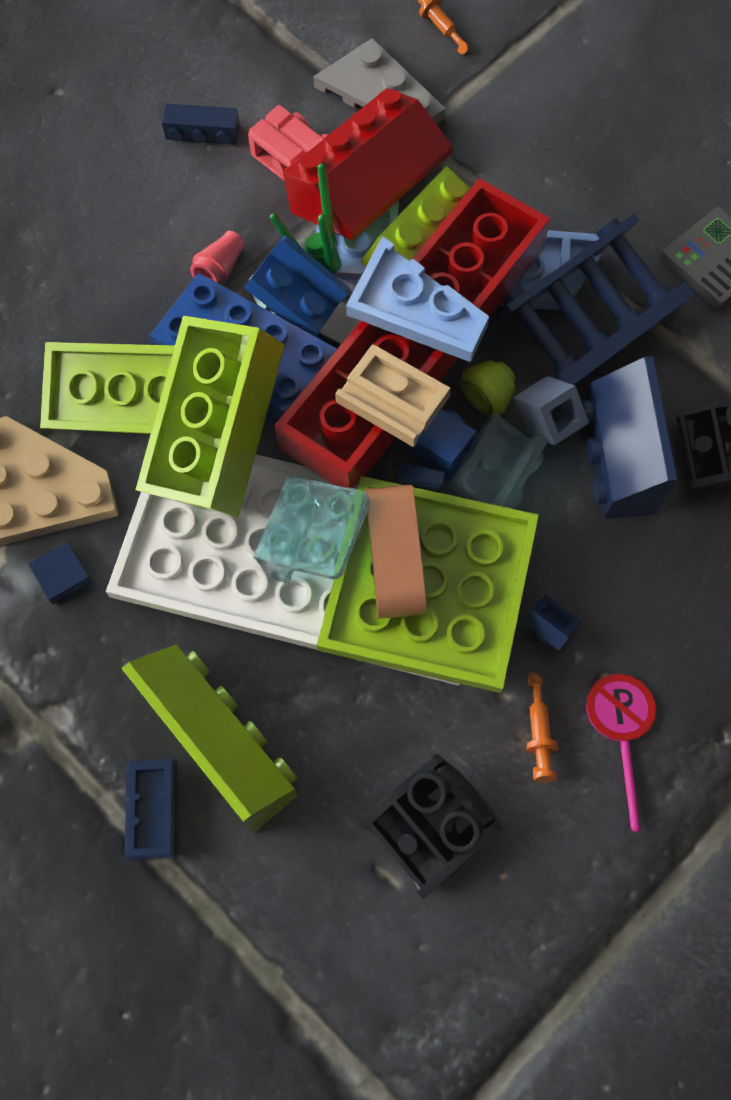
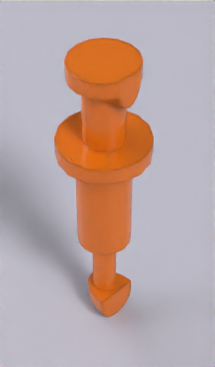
[417,0,470,54]
[526,672,559,783]

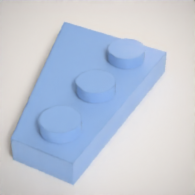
[346,236,489,362]

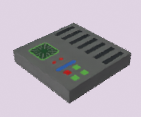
[659,206,731,311]

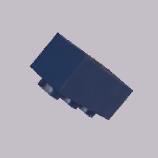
[162,103,240,144]

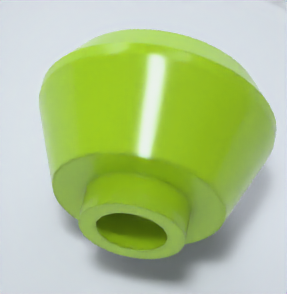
[460,360,515,416]

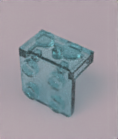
[253,476,370,584]

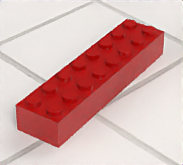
[274,178,550,496]

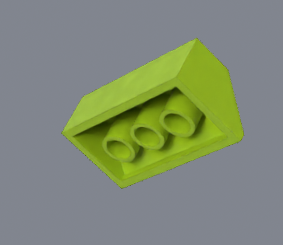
[135,316,285,518]
[121,644,298,834]

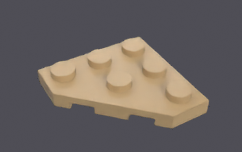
[0,416,119,546]

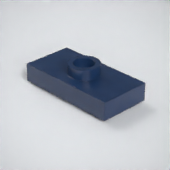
[124,759,177,861]

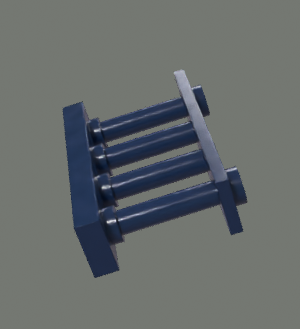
[495,214,695,385]

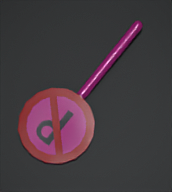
[586,674,656,832]

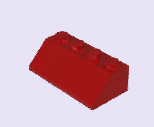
[283,88,453,240]

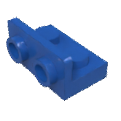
[244,236,350,337]

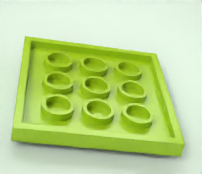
[316,476,539,693]

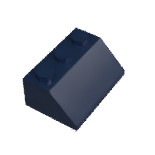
[581,356,677,519]

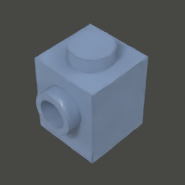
[513,376,589,445]

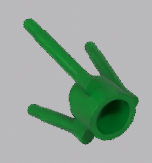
[270,164,342,274]

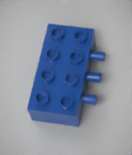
[149,273,337,426]

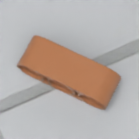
[366,485,426,619]

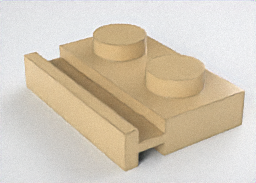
[335,344,450,447]

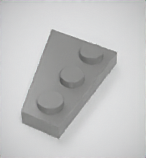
[313,38,446,125]

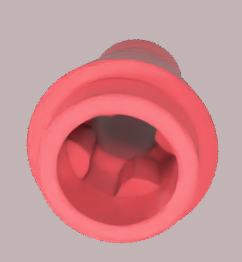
[190,231,245,286]

